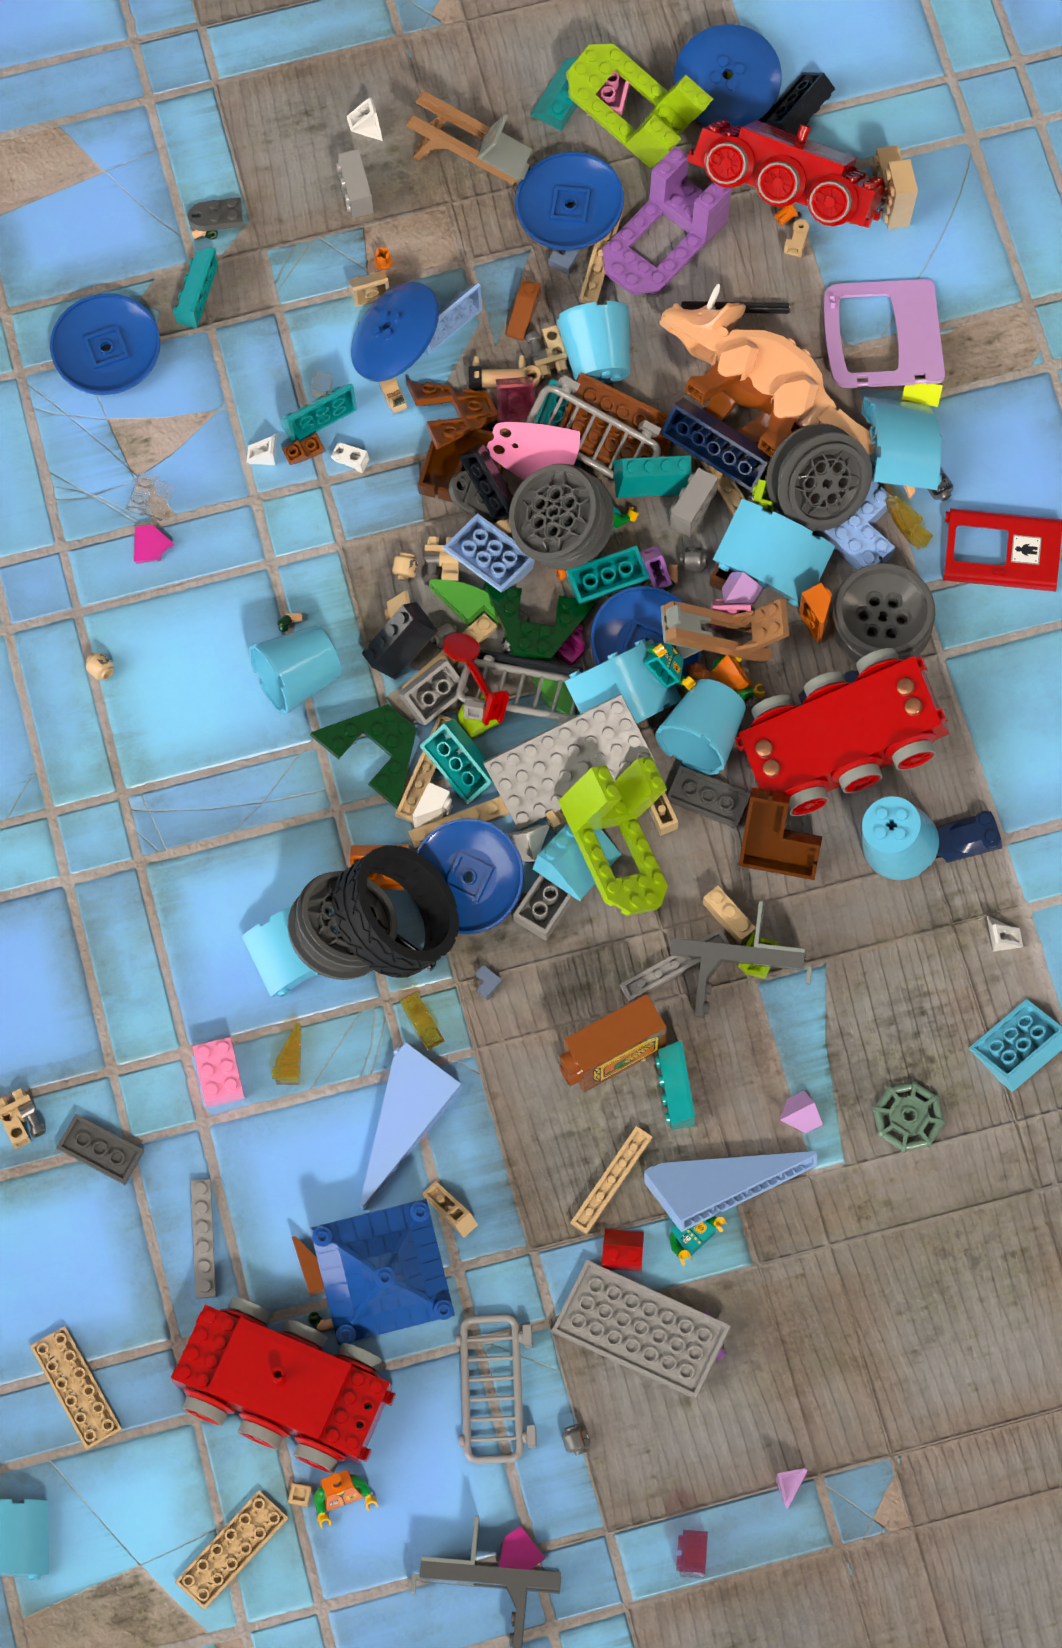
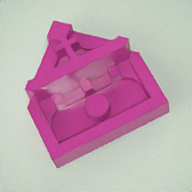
[134,525,174,564]
[555,625,585,665]
[498,1526,545,1570]

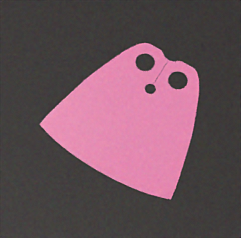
[487,422,580,480]

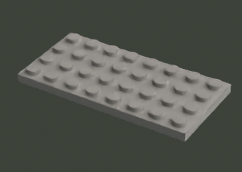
[483,694,656,830]
[552,1260,731,1400]

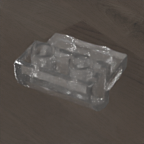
[125,473,175,521]

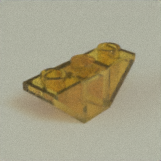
[399,992,445,1051]

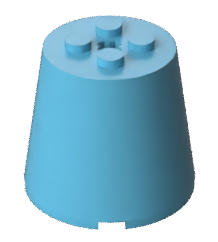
[556,301,630,385]
[249,625,342,714]
[655,679,746,775]
[862,796,939,880]

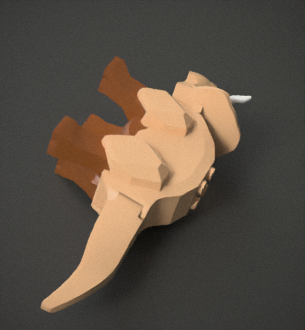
[659,284,915,499]

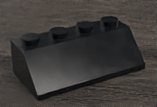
[760,72,835,135]
[458,444,514,521]
[362,602,438,679]

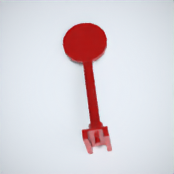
[443,633,510,725]

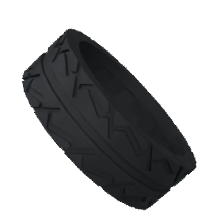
[333,845,459,978]

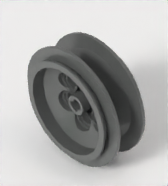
[766,423,872,531]

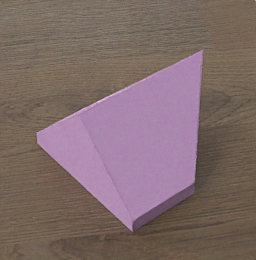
[722,572,764,604]
[780,1091,823,1134]
[776,1468,808,1509]

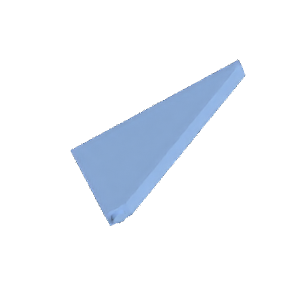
[360,1042,462,1210]
[644,1151,817,1232]

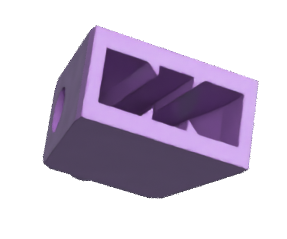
[640,546,672,589]

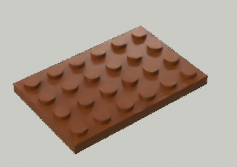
[558,372,671,468]

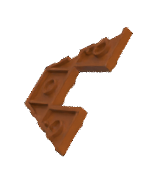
[406,379,498,449]

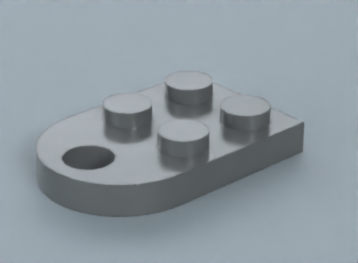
[188,197,243,231]
[449,471,493,523]

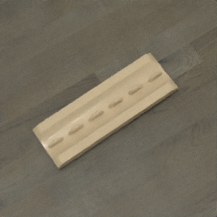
[30,1326,122,1450]
[175,1491,289,1610]

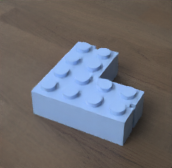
[814,481,895,570]

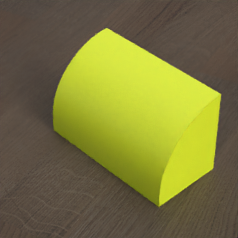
[902,377,943,407]

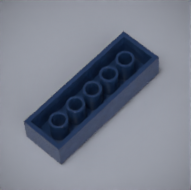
[660,397,771,492]

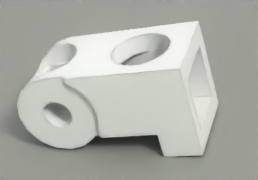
[331,443,370,473]

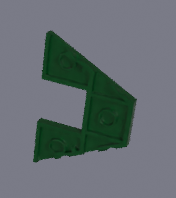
[484,582,596,662]
[310,704,417,809]

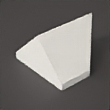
[347,97,383,141]
[246,432,279,465]
[507,825,549,862]
[986,915,1023,952]

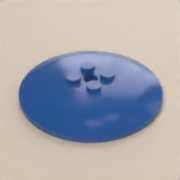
[674,24,782,127]
[515,152,624,251]
[351,282,439,382]
[50,293,160,395]
[590,586,702,689]
[416,818,524,934]

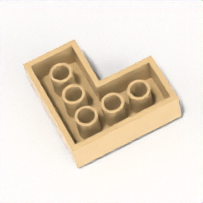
[871,145,918,230]

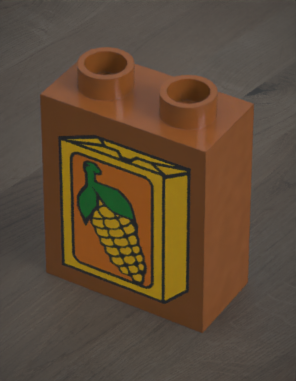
[558,994,667,1092]

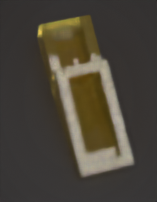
[885,495,933,549]

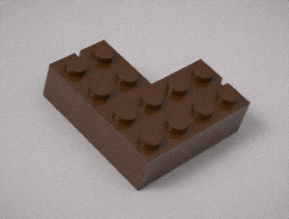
[418,419,510,502]
[738,787,823,880]

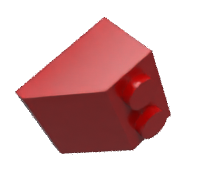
[602,1229,644,1272]

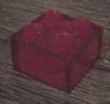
[496,377,535,421]
[676,1530,708,1578]

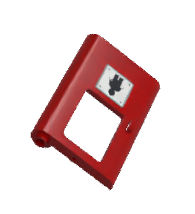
[943,508,1062,592]

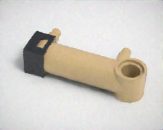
[469,355,541,391]

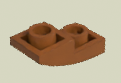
[282,434,326,465]
[685,662,719,681]

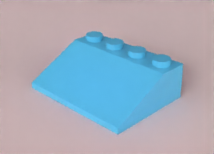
[533,823,621,901]
[969,999,1062,1092]

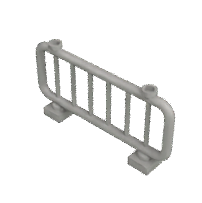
[526,375,661,480]
[456,655,576,724]
[455,1314,537,1464]

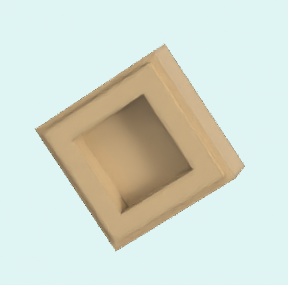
[288,1483,312,1507]

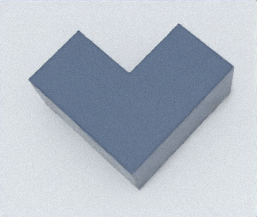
[548,250,579,274]
[475,965,502,1001]

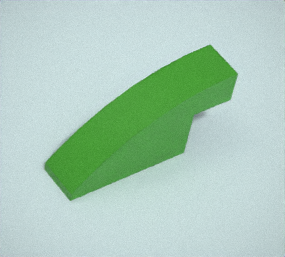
[429,579,499,626]
[531,676,575,715]

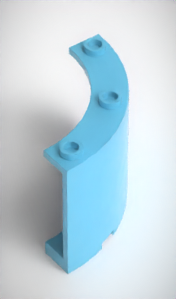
[861,396,942,490]
[713,499,835,607]
[564,638,681,724]
[242,906,335,997]
[0,1499,49,1580]

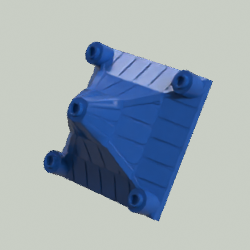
[310,1199,455,1345]

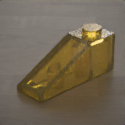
[272,1023,302,1085]

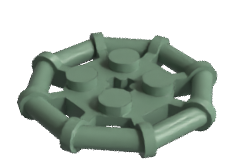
[872,1081,946,1153]

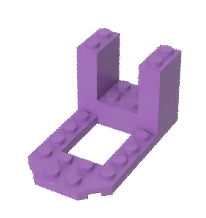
[603,146,732,296]

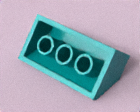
[530,57,578,131]
[173,247,219,328]
[613,455,692,498]
[566,546,650,604]
[420,718,494,805]
[655,1041,695,1130]

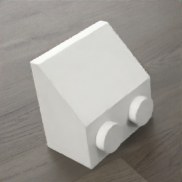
[413,783,453,828]

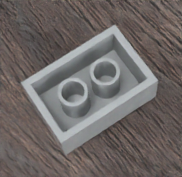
[335,149,374,218]
[669,468,718,537]
[397,659,469,725]
[513,875,575,941]

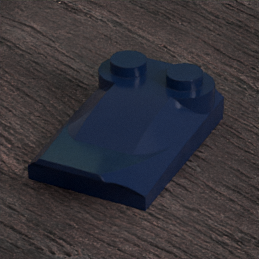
[936,811,1002,863]

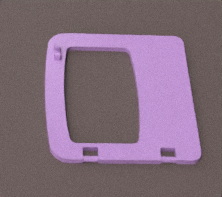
[824,279,945,388]

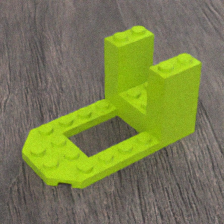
[566,44,713,169]
[558,756,668,916]

